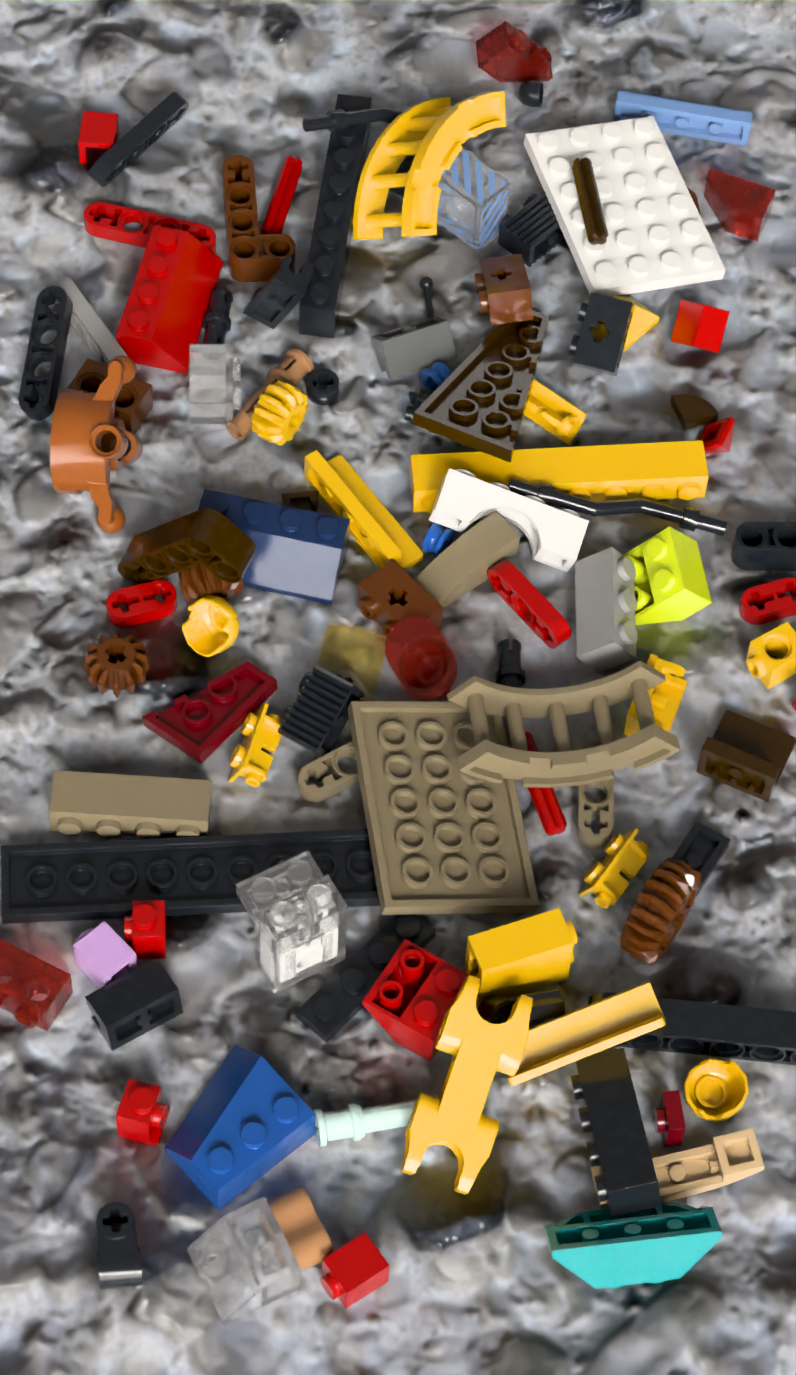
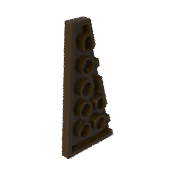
[413,310,549,463]

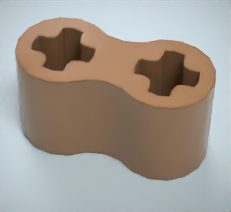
[262,1185,334,1274]

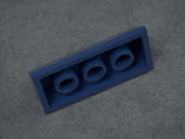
[198,489,350,605]

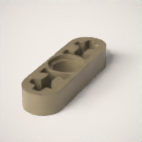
[577,741,614,849]

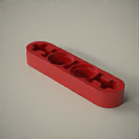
[84,202,216,253]

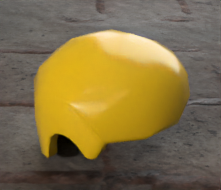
[182,595,240,657]
[683,1058,749,1122]

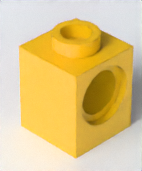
[746,622,796,689]

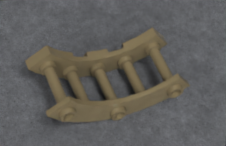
[447,660,680,788]

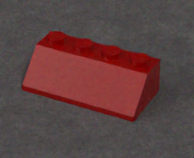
[116,225,223,374]

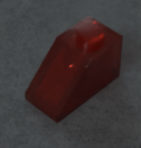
[704,168,775,242]

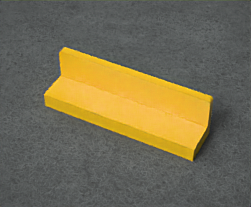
[304,450,423,570]
[508,981,666,1086]

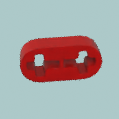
[739,577,796,625]
[106,580,177,627]

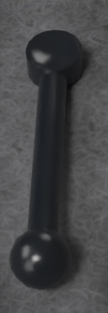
[419,277,434,319]

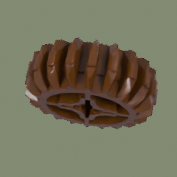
[620,857,701,964]

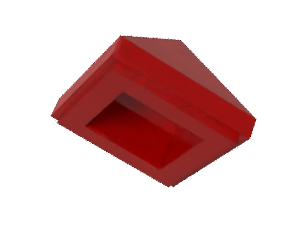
[699,417,735,454]

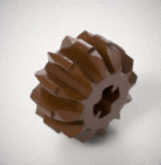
[178,563,244,605]
[84,630,150,698]

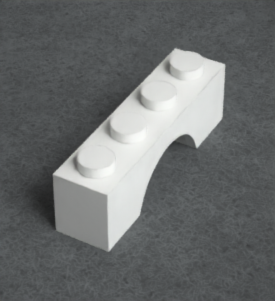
[428,468,589,572]

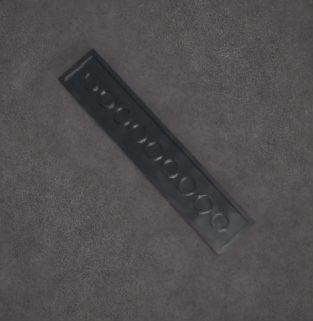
[1,829,380,924]

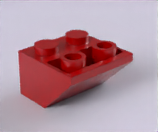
[362,939,469,1062]

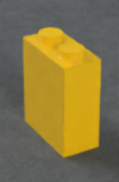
[464,908,578,1008]

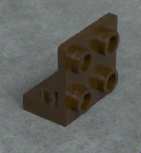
[696,710,796,802]

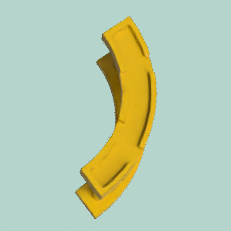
[352,91,506,240]

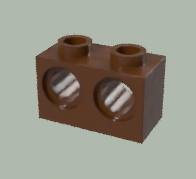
[67,358,153,433]

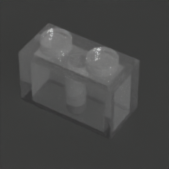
[189,344,241,424]

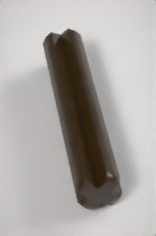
[572,157,608,245]

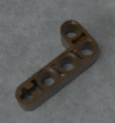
[117,508,257,584]

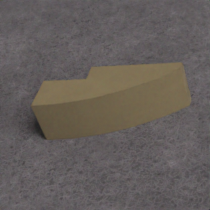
[414,511,520,608]

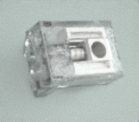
[236,851,348,993]

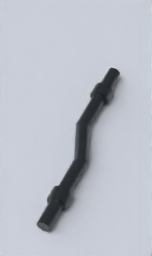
[302,104,455,132]
[508,478,727,536]

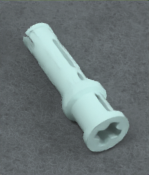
[313,1095,438,1147]

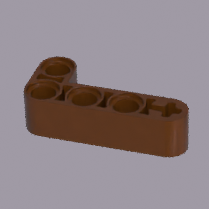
[222,155,296,283]

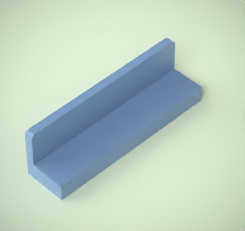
[613,90,753,146]

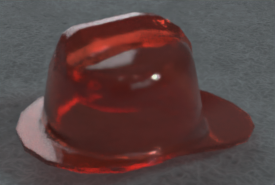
[385,616,458,701]

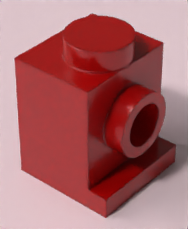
[124,900,166,959]
[116,1078,170,1147]

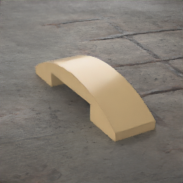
[590,1128,765,1208]

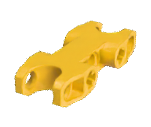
[400,975,533,1195]

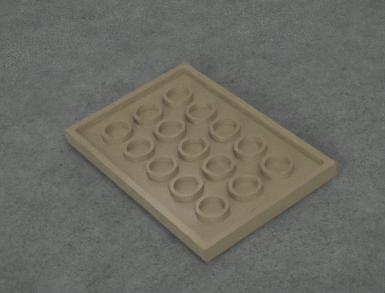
[347,701,539,915]

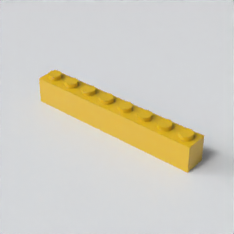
[409,440,709,513]

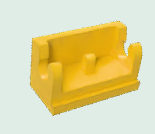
[623,654,688,736]

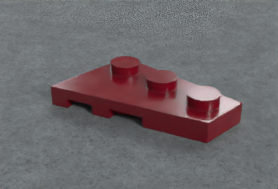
[142,661,278,764]

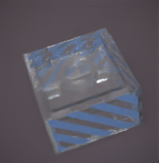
[437,147,510,252]

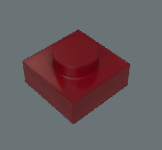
[653,1090,686,1147]

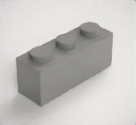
[575,547,638,673]

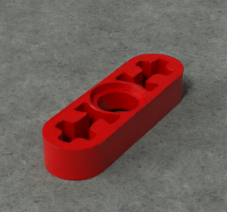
[487,560,571,649]

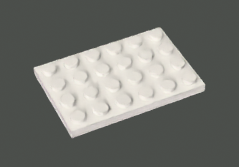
[523,116,726,297]

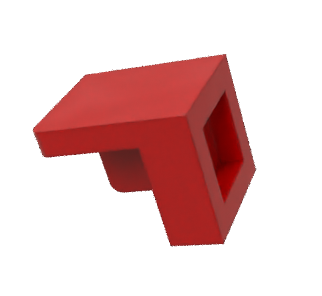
[78,111,119,164]
[671,300,730,353]

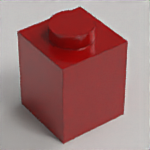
[320,1232,390,1309]

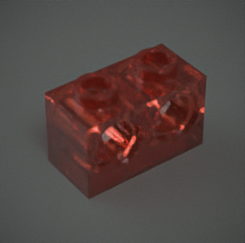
[0,939,73,1031]

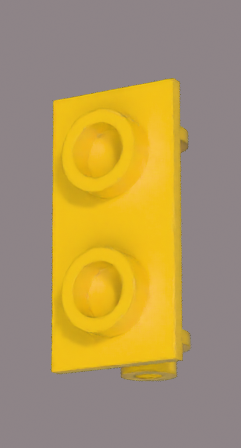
[524,379,588,445]
[228,703,281,787]
[579,828,649,909]

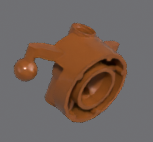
[50,355,143,534]

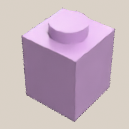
[73,921,137,989]

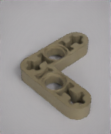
[297,669,373,802]

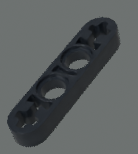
[89,92,189,187]
[19,286,73,421]

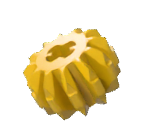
[250,380,309,446]

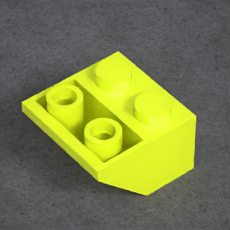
[623,526,712,626]

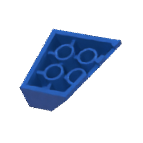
[165,1045,316,1210]

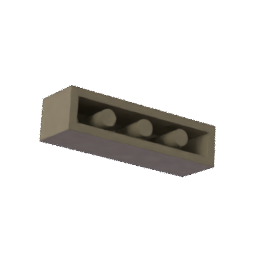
[49,770,212,839]

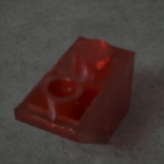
[476,21,553,83]

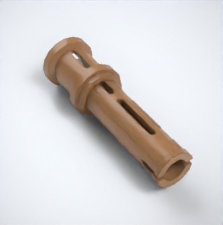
[226,348,314,441]

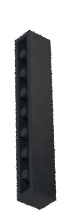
[299,94,372,338]

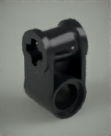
[96,1202,143,1290]

